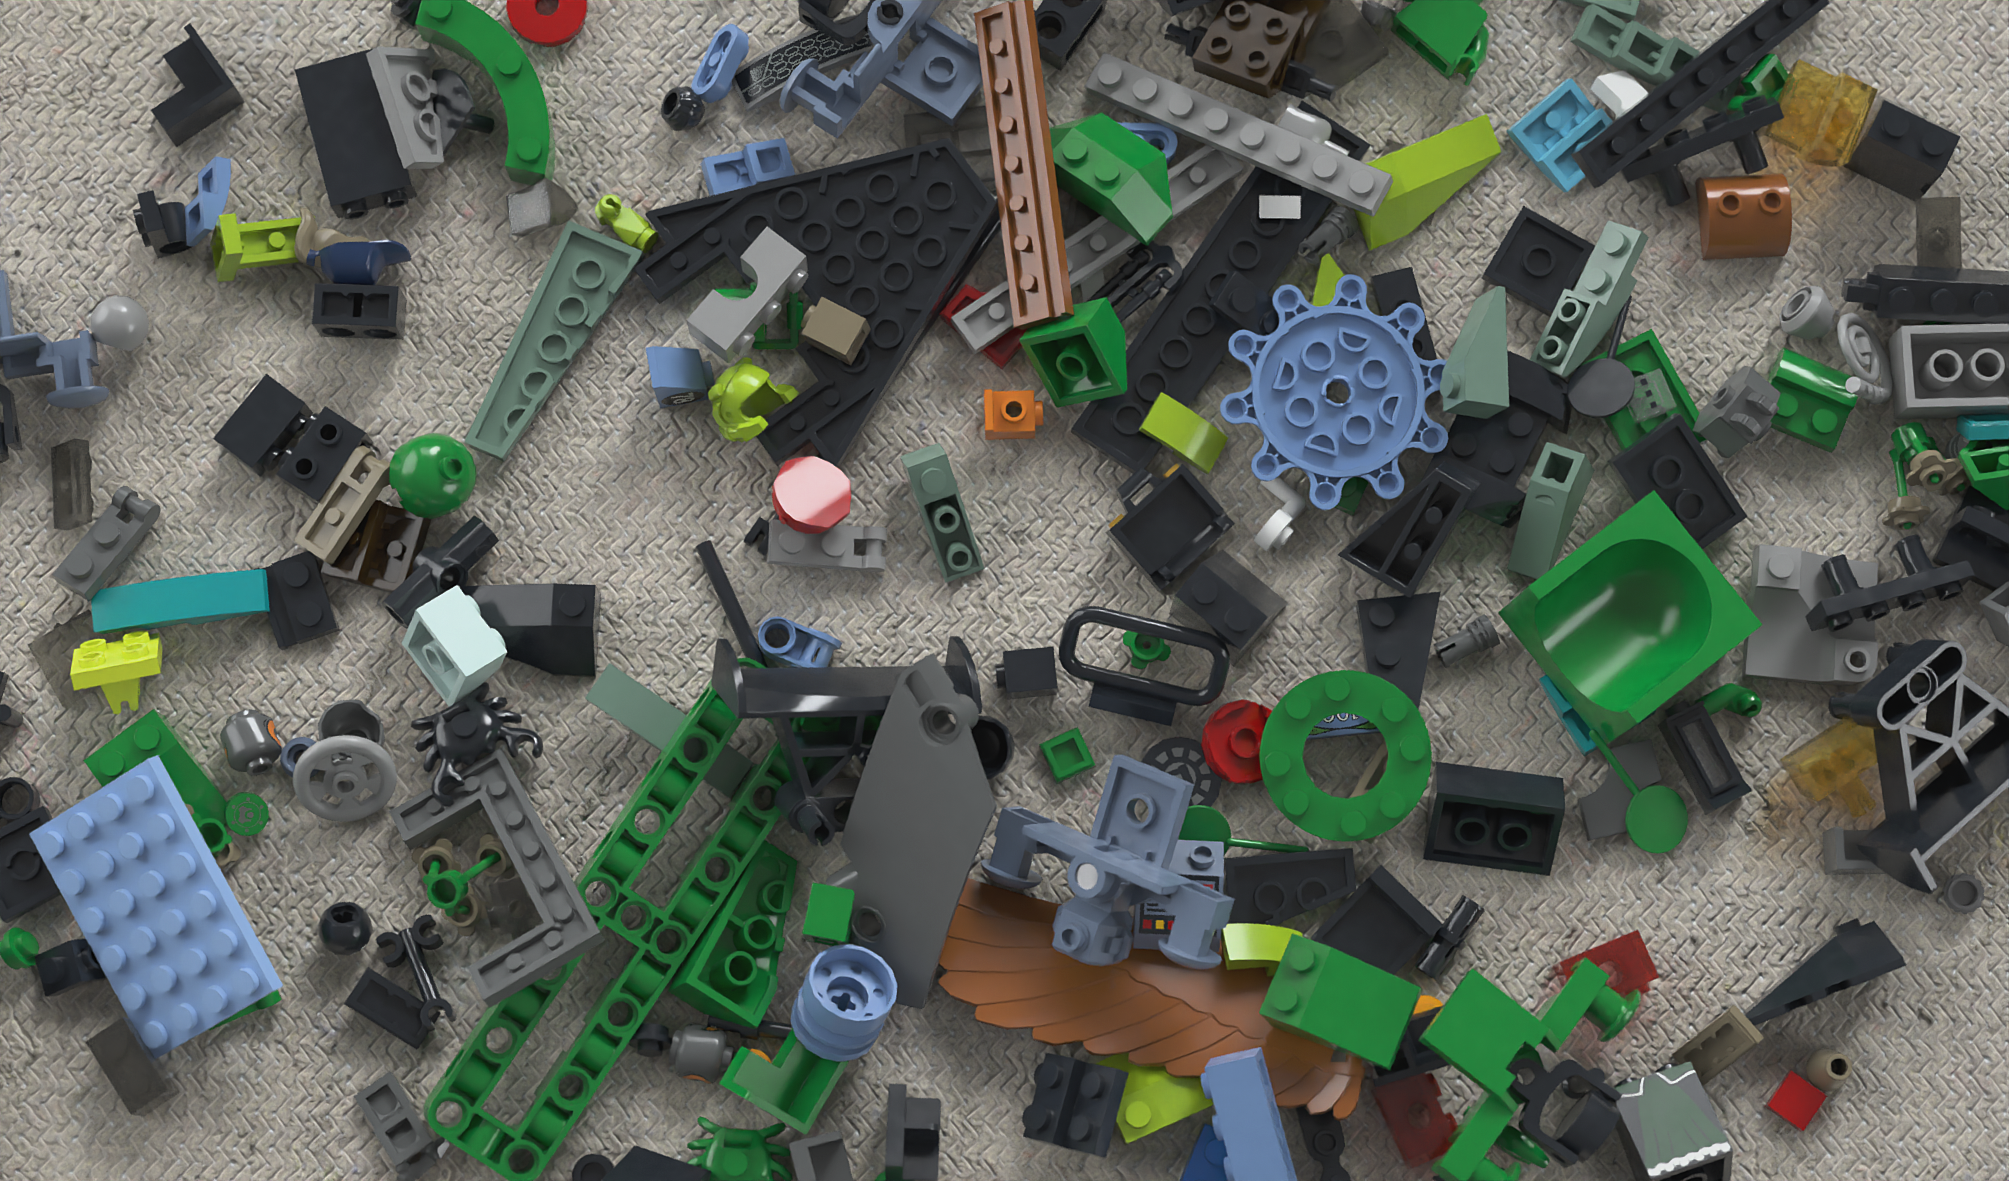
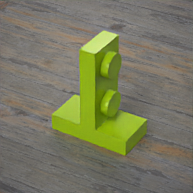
[210,213,315,282]

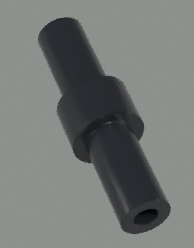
[707,1015,793,1041]

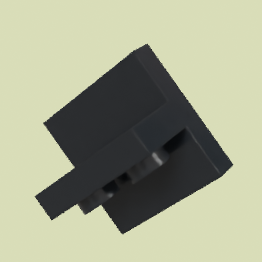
[1932,485,2009,592]

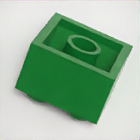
[1019,297,1127,408]

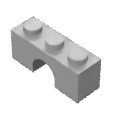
[687,227,808,364]

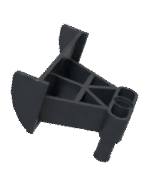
[711,636,982,846]
[1828,639,2009,894]

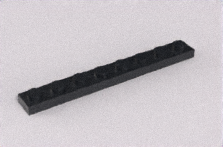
[1571,0,1830,189]

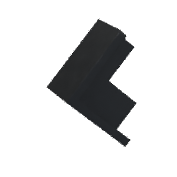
[151,23,245,147]

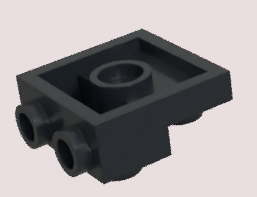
[1022,1053,1129,1158]

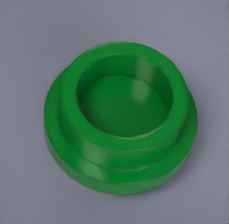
[0,927,39,970]

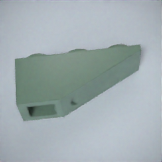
[1507,442,1595,580]
[900,443,985,583]

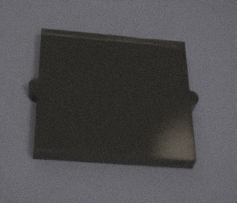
[28,609,109,708]

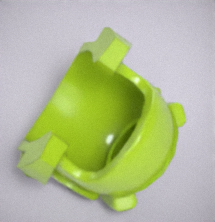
[708,357,799,443]

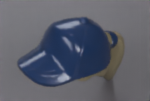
[294,208,412,285]

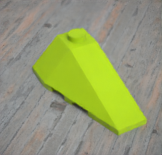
[1353,114,1501,250]

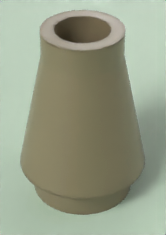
[1806,1048,1852,1091]

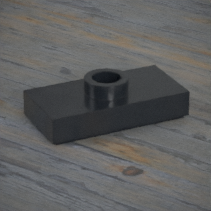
[344,967,441,1050]

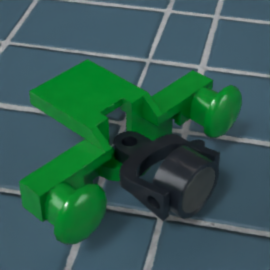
[1419,957,1641,1181]

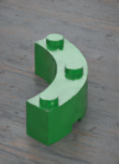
[415,0,556,190]

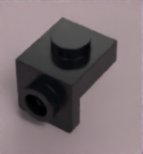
[34,938,107,997]

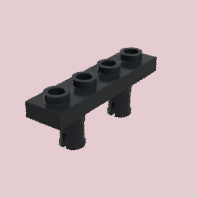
[1621,95,1784,207]
[1805,534,1975,632]

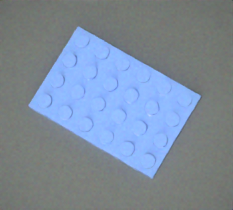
[29,756,283,1061]

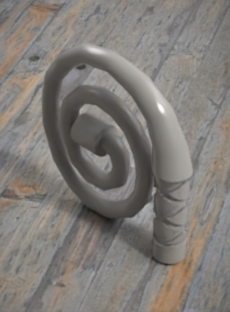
[1837,313,1893,405]

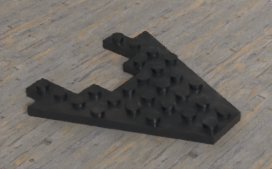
[633,138,998,468]

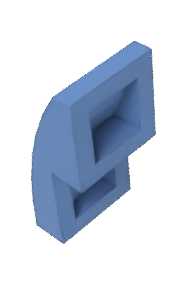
[700,138,795,196]
[185,156,231,247]

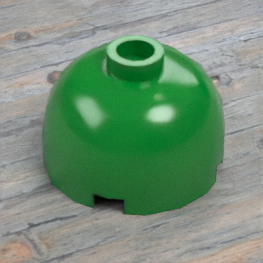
[389,433,476,519]

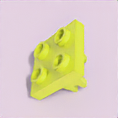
[70,630,163,714]

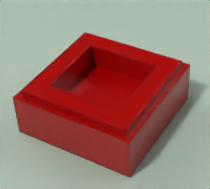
[1765,1070,1827,1132]

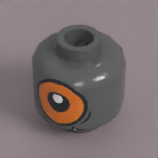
[220,709,282,776]
[669,1022,735,1084]

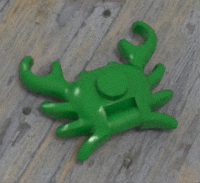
[687,1116,793,1181]

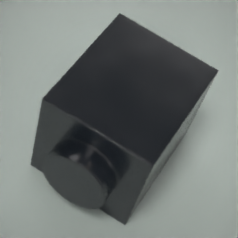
[995,646,1058,700]

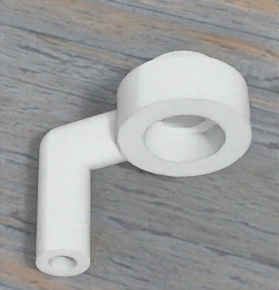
[1254,477,1306,552]

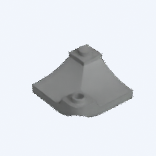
[1742,544,1878,686]

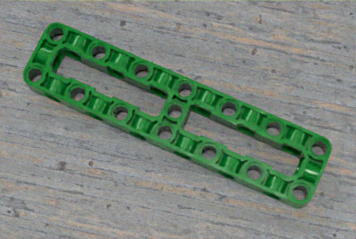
[424,658,812,1181]

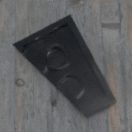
[1356,592,1441,710]
[1224,848,1356,926]

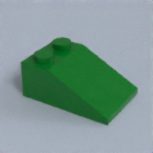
[83,709,228,827]
[1259,933,1423,1070]

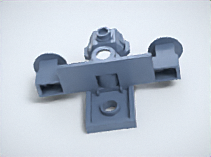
[981,755,1234,969]

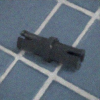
[1414,895,1485,981]

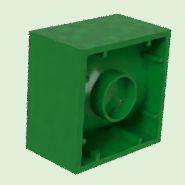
[1498,490,1763,744]

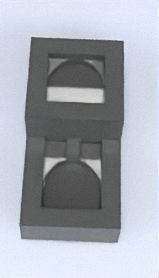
[354,1072,434,1167]

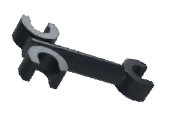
[375,915,456,1031]

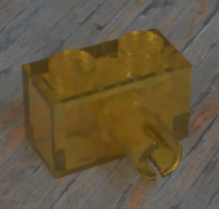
[1780,719,1878,818]

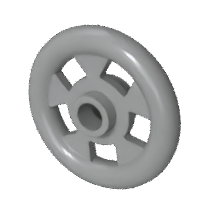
[293,735,397,822]

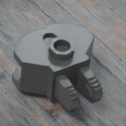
[1693,366,1781,458]

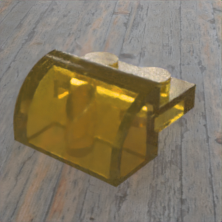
[1764,59,1878,167]

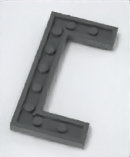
[389,748,605,1008]

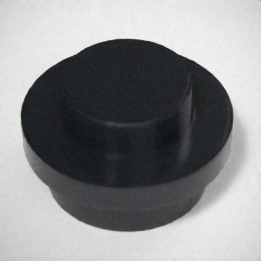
[629,1023,672,1057]

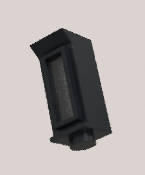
[1658,700,1753,815]

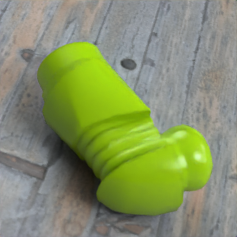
[595,194,659,253]

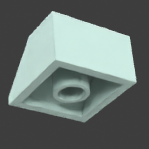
[402,585,507,706]

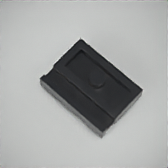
[254,551,340,650]

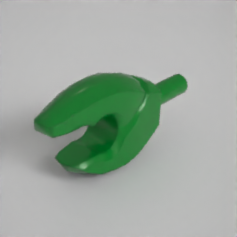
[1463,1105,1550,1168]

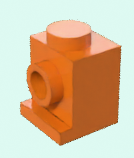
[984,389,1043,440]

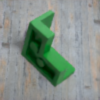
[719,1028,849,1135]

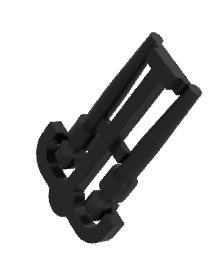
[1086,240,1184,323]

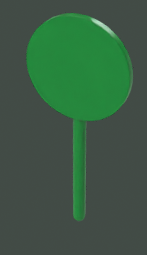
[1589,729,1688,854]
[1178,805,1309,855]

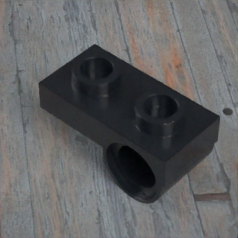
[133,190,193,259]

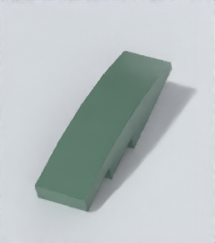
[1570,3,1741,112]
[585,663,754,799]

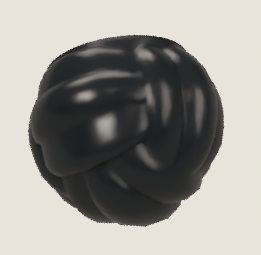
[661,86,705,131]

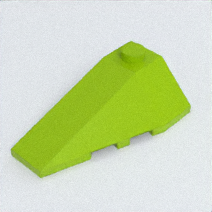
[1095,1053,1214,1145]

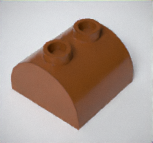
[1695,173,1792,260]

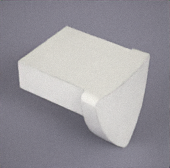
[1591,70,1648,119]

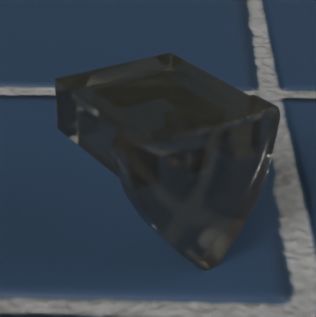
[506,178,578,237]

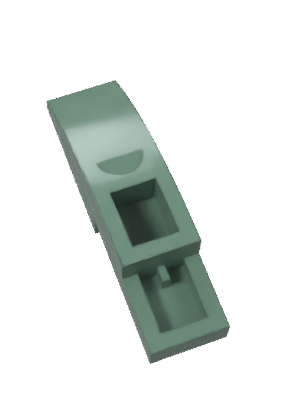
[1530,220,1649,378]

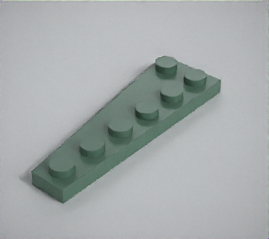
[464,220,644,462]

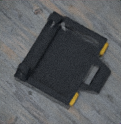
[1105,464,1235,592]

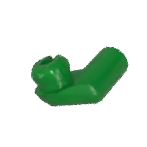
[1695,683,1762,718]

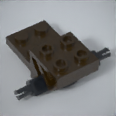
[1164,0,1338,102]

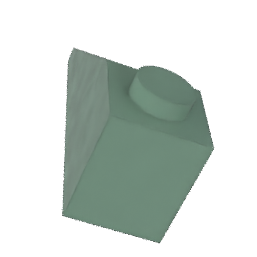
[1440,286,1509,419]

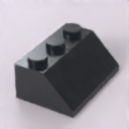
[1423,762,1565,876]

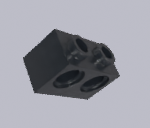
[1034,0,1107,71]
[312,283,407,340]

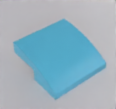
[1506,78,1612,193]

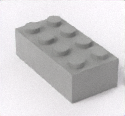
[1889,324,2009,419]

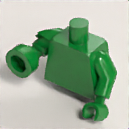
[1390,0,1489,86]

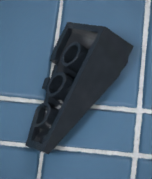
[462,583,601,677]
[1742,918,1906,1026]

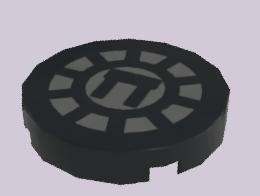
[1141,737,1222,809]

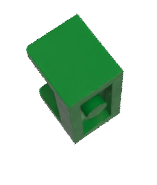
[802,882,855,946]

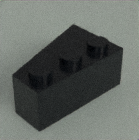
[1338,461,1481,598]

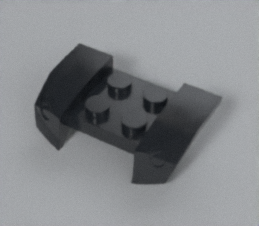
[1421,350,1572,529]

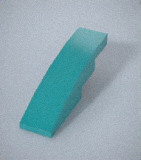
[91,569,270,635]

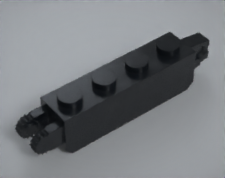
[1841,264,2009,324]

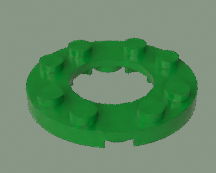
[1260,670,1432,842]

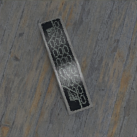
[732,14,875,112]

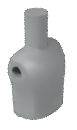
[1278,104,1349,156]

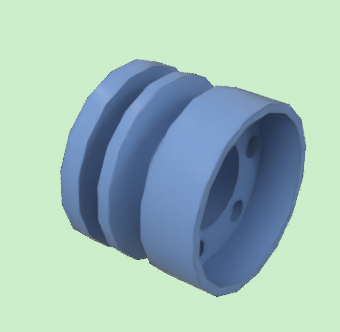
[791,944,897,1062]

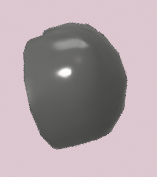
[318,699,385,767]

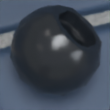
[317,902,373,955]

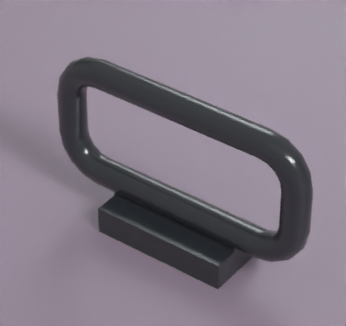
[1059,606,1230,726]

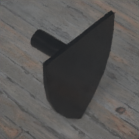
[431,68,494,158]

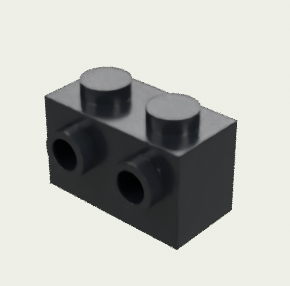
[276,406,373,505]

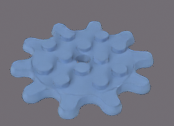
[1220,274,1448,510]

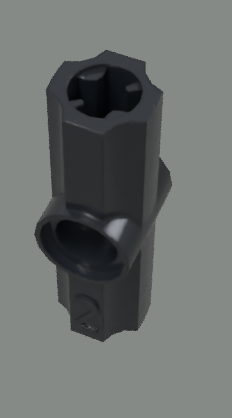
[381,515,499,629]

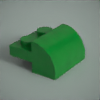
[1768,347,1858,453]

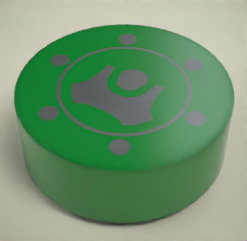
[224,792,269,836]

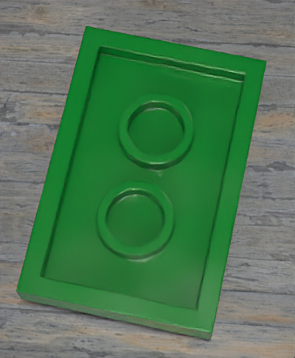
[1576,329,1708,451]

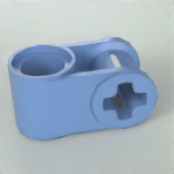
[758,616,842,668]

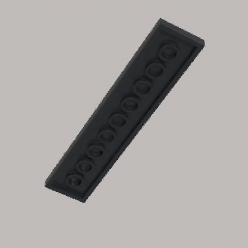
[1071,100,1370,474]

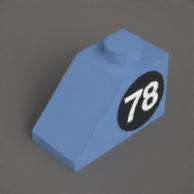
[646,346,715,408]

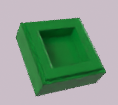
[1039,727,1095,784]

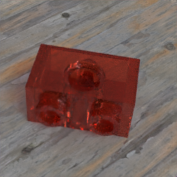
[1553,930,1659,996]
[1370,1072,1458,1169]

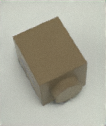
[801,297,871,365]

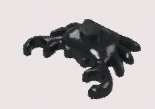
[411,682,544,807]

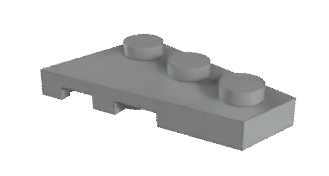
[366,47,444,169]

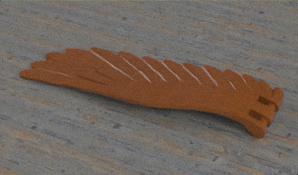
[938,878,1366,1121]

